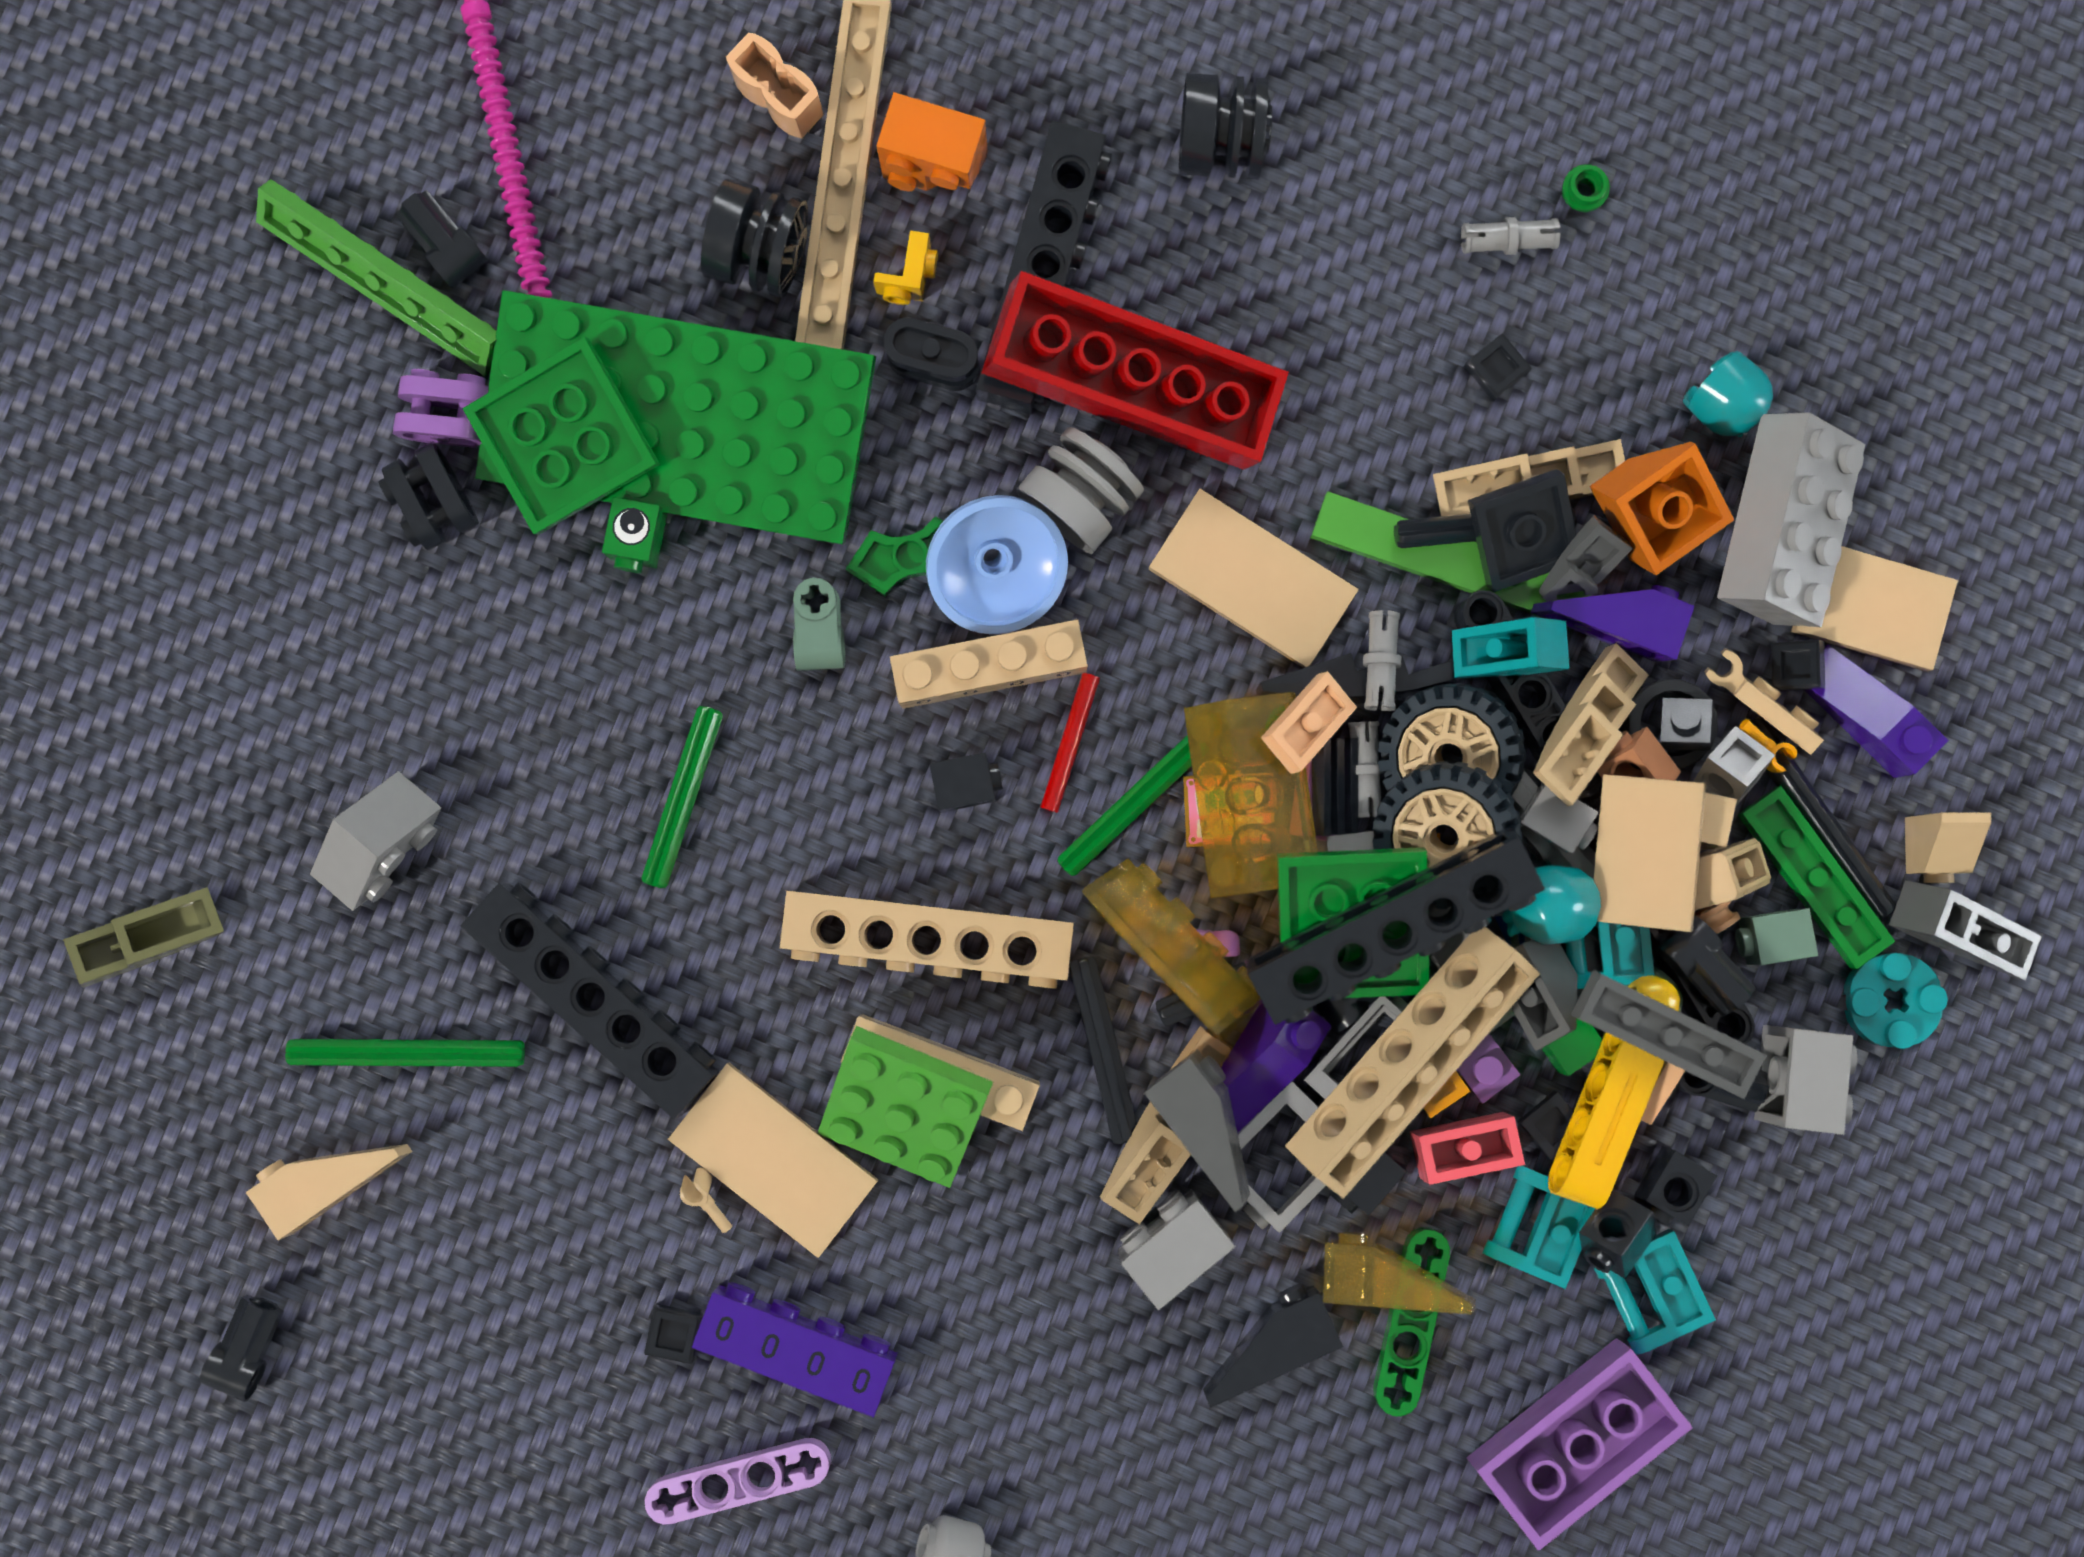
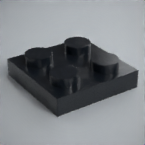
[1468,469,1576,592]

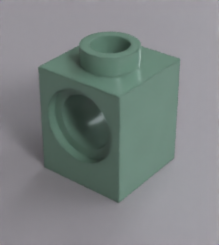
[1735,908,1818,965]

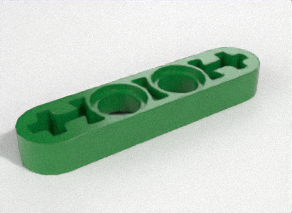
[1373,1227,1450,1417]

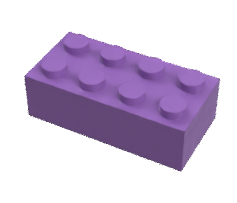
[1466,1338,1693,1551]

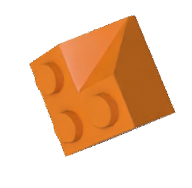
[876,92,988,192]
[1589,442,1734,575]

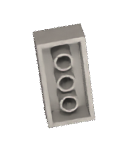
[1717,413,1866,627]

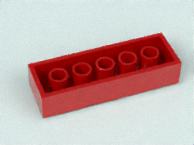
[981,271,1289,470]

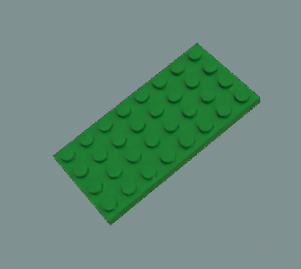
[475,290,877,545]

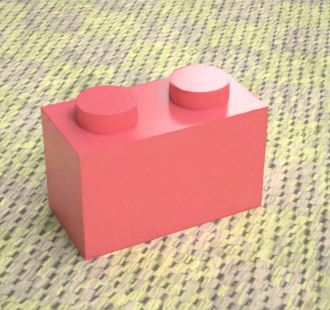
[1410,1112,1525,1185]

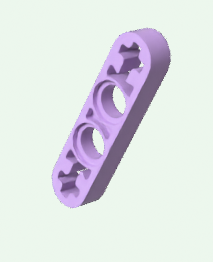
[645,1438,831,1525]

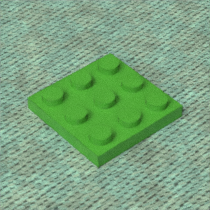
[817,1026,993,1188]

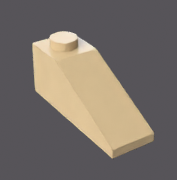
[246,1144,412,1240]

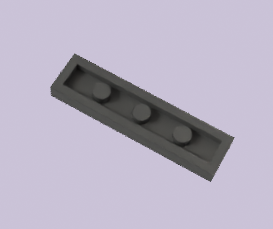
[1571,970,1767,1099]

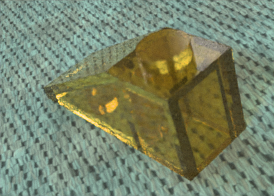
[1323,1232,1476,1315]

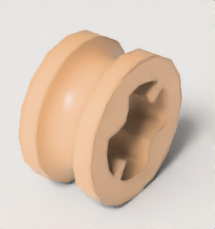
[1694,901,1740,934]

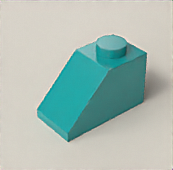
[1452,617,1569,678]

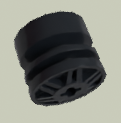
[1178,73,1272,180]
[701,179,808,298]

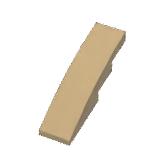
[1433,439,1625,516]
[1533,643,1649,806]
[1100,1025,1233,1224]

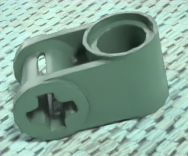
[793,577,845,671]

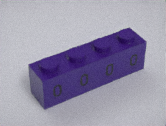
[691,1282,898,1418]

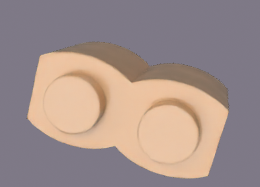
[726,33,824,138]

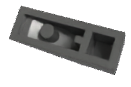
[1889,880,2042,981]
[1144,1049,1250,1212]

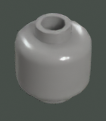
[916,1515,991,1557]

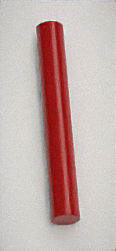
[1040,673,1100,813]

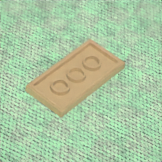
[1148,489,1359,668]
[668,1062,879,1258]

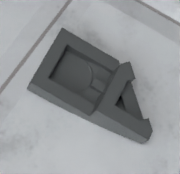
[1539,516,1633,602]

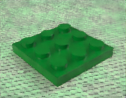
[462,337,660,535]
[1277,847,1430,999]

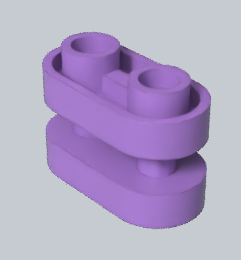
[393,369,488,448]

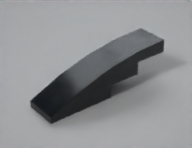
[1256,653,1459,704]

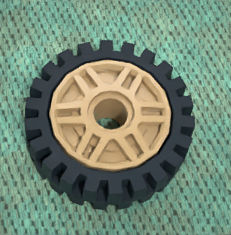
[1378,683,1526,828]
[1372,761,1522,909]

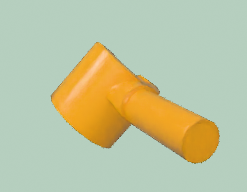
[1739,719,1797,773]

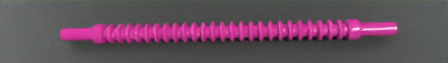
[461,0,553,298]

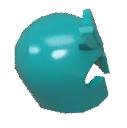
[1683,351,1773,437]
[1502,865,1601,944]

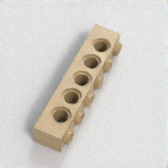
[780,891,1074,989]
[1285,927,1540,1199]

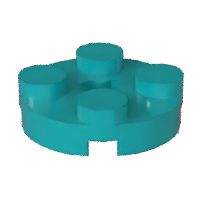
[1843,953,1948,1049]

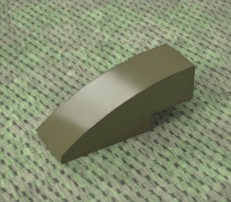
[63,887,224,988]

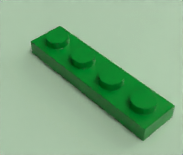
[1737,786,1895,969]

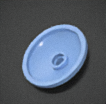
[926,495,1068,634]

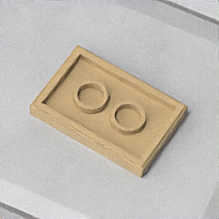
[1791,546,1958,672]
[1594,774,1706,932]

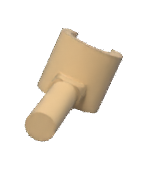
[680,1168,732,1233]

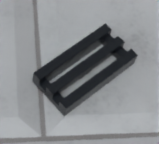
[1312,738,1358,836]

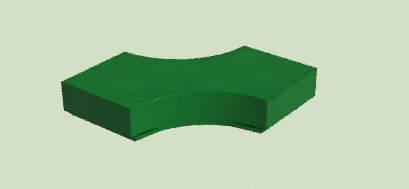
[845,516,943,597]

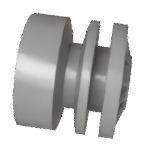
[1016,427,1144,554]

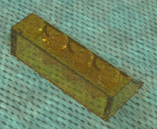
[1184,692,1318,898]
[1081,859,1263,1042]

